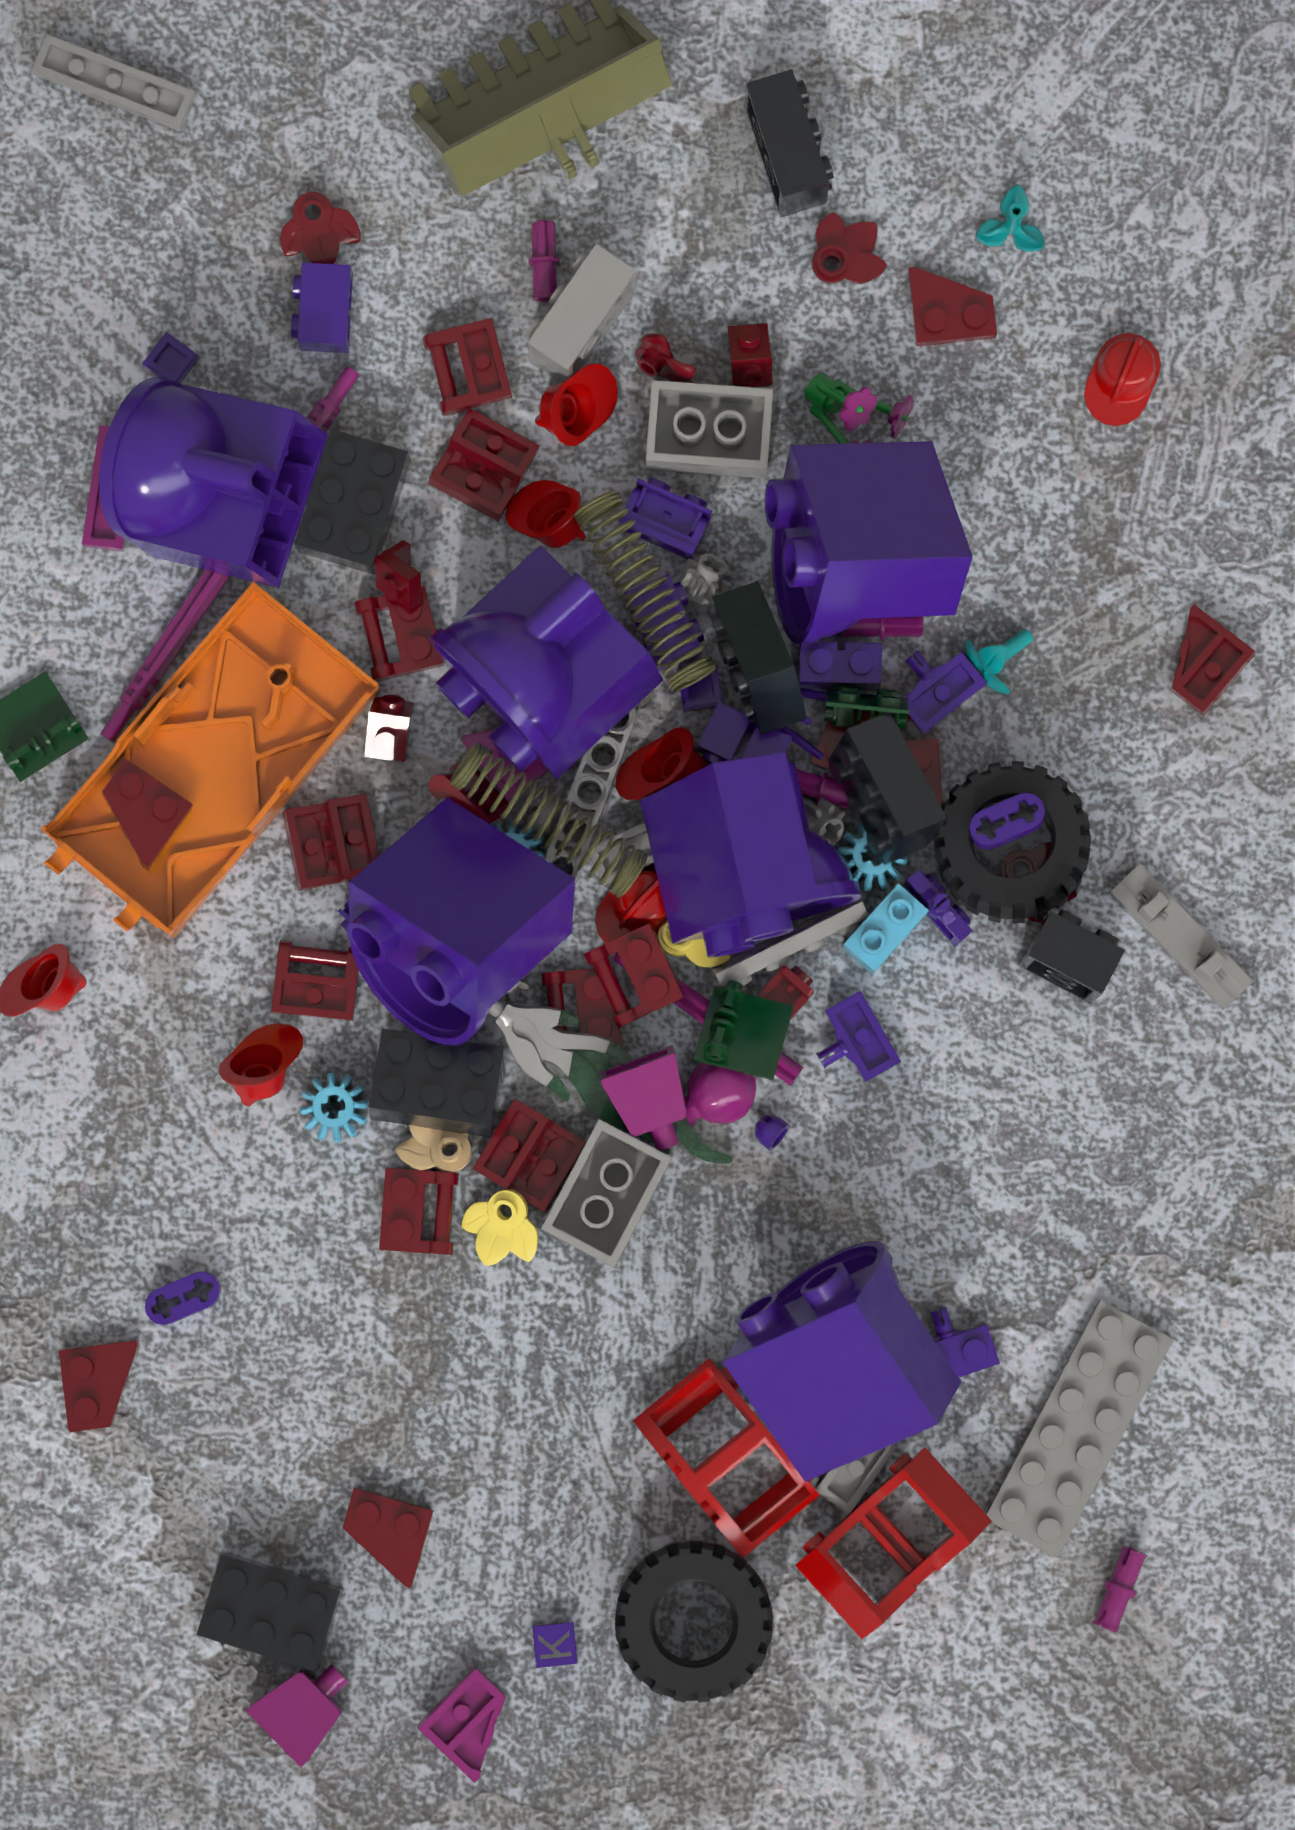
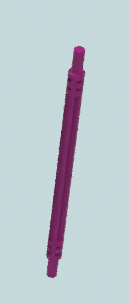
[100,366,360,743]

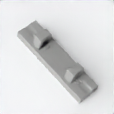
[1109,864,1253,1010]

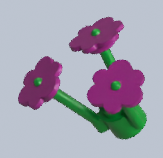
[804,373,914,444]

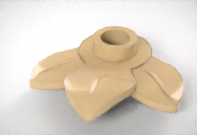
[395,1125,472,1172]

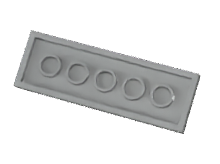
[986,1300,1174,1558]

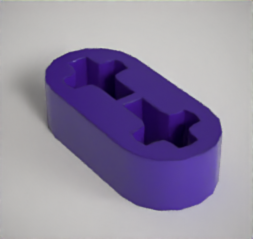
[969,793,1045,850]
[145,1272,222,1325]

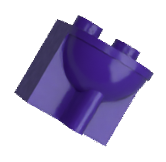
[99,377,328,588]
[764,441,973,644]
[429,545,664,780]
[640,752,862,958]
[347,797,575,1045]
[723,1241,962,1482]

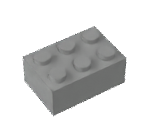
[526,243,637,382]
[646,380,773,478]
[541,1119,672,1268]

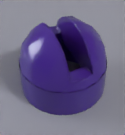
[754,1115,790,1151]

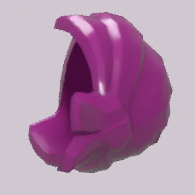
[682,1062,757,1126]

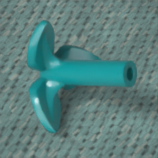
[975,184,1045,252]
[964,628,1034,695]

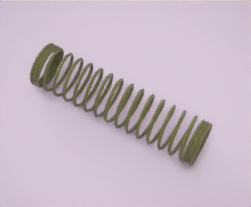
[574,490,716,692]
[450,742,647,897]

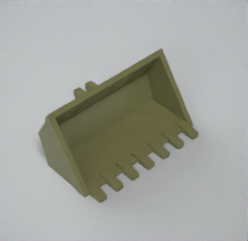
[409,0,673,197]

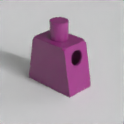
[599,1045,687,1151]
[246,1664,349,1767]

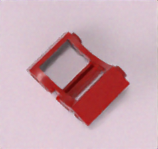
[632,1358,819,1558]
[795,1447,992,1639]

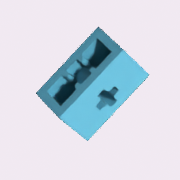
[842,883,929,975]

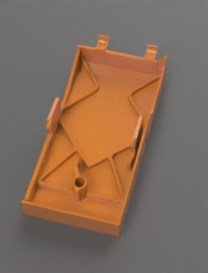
[41,582,381,939]

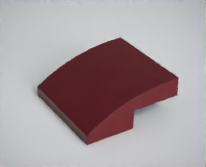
[428,408,540,522]
[282,793,379,891]
[472,1099,586,1214]

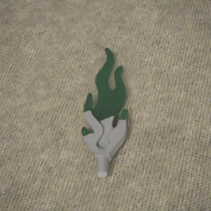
[488,1000,733,1164]

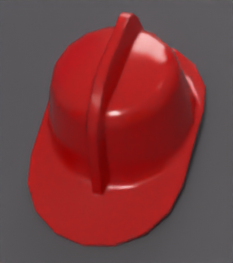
[1084,333,1161,426]
[534,364,618,446]
[505,480,586,549]
[615,727,707,800]
[595,864,667,944]
[0,944,87,1017]
[219,1023,304,1107]

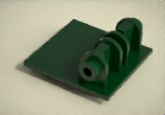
[0,671,89,782]
[824,685,909,729]
[693,980,794,1080]

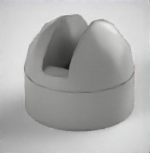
[528,803,560,836]

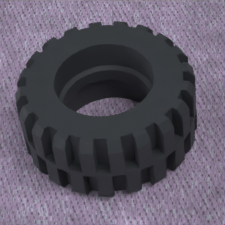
[934,761,1091,924]
[615,1540,773,1703]

